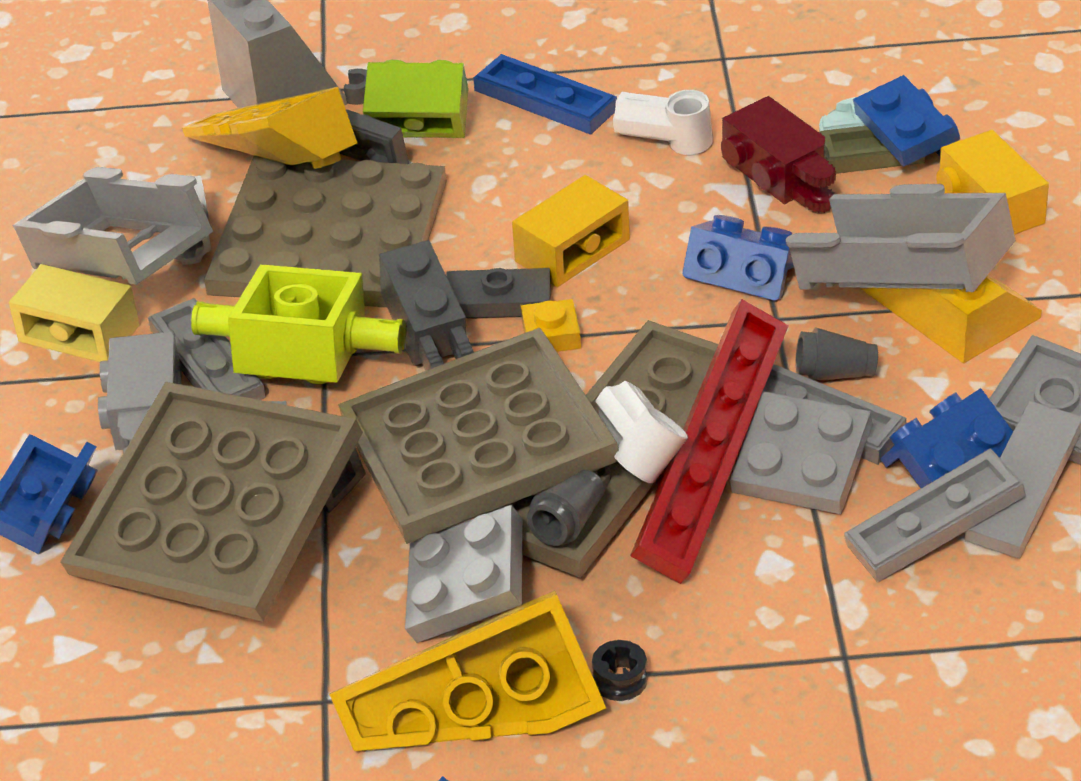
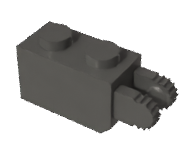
[379,240,474,371]

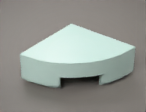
[819,97,866,132]

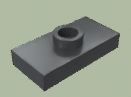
[339,109,409,164]
[446,268,551,318]

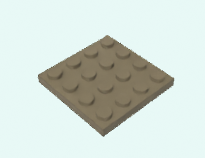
[204,155,446,307]
[338,328,619,544]
[60,382,363,621]

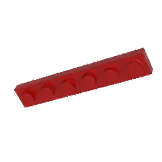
[630,299,789,584]

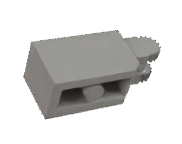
[98,332,182,453]

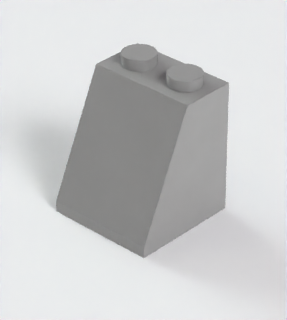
[207,0,347,108]

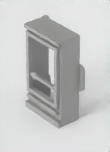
[13,167,213,285]
[786,184,1016,292]

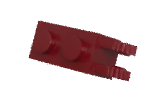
[721,96,836,213]

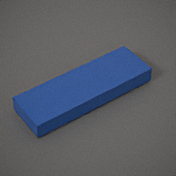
[473,54,617,135]

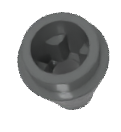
[795,327,878,381]
[527,470,605,546]

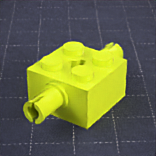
[191,264,407,384]

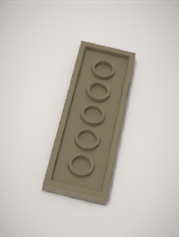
[492,320,718,578]

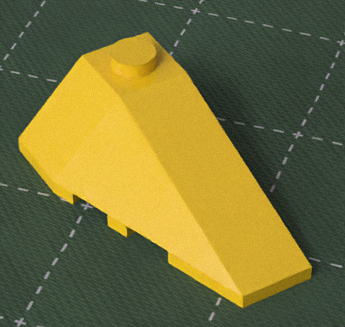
[182,87,357,169]
[860,275,1042,364]
[329,590,606,751]

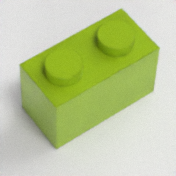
[363,60,469,138]

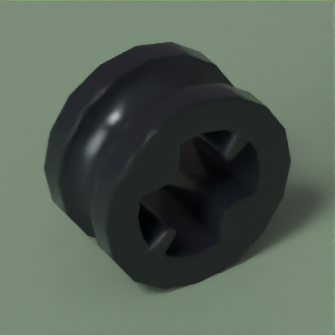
[592,640,647,701]

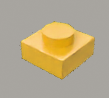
[521,299,581,352]

